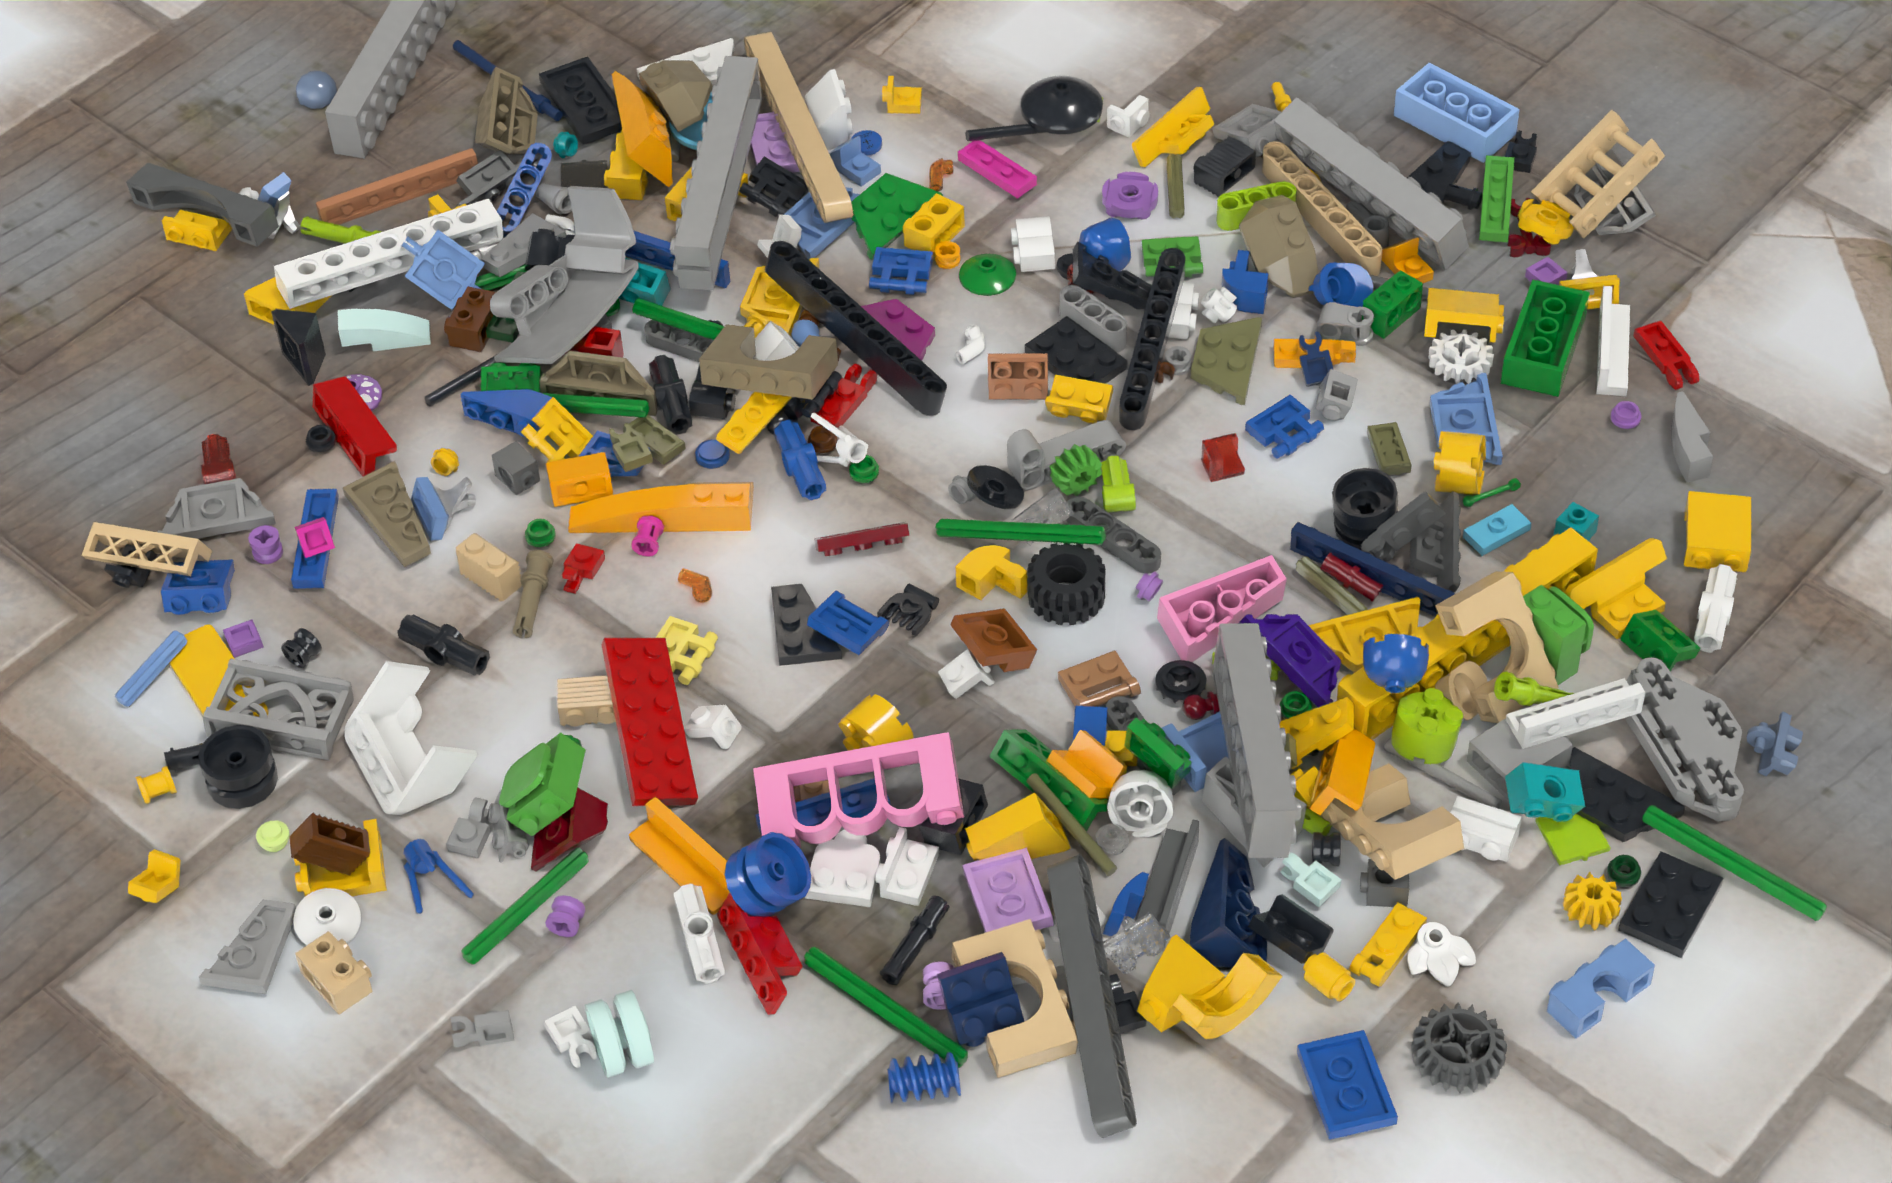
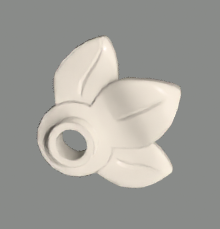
[1407,922,1476,987]

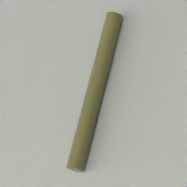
[1026,773,1117,876]

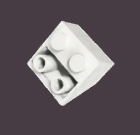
[805,69,853,150]

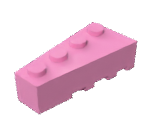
[1157,555,1286,662]

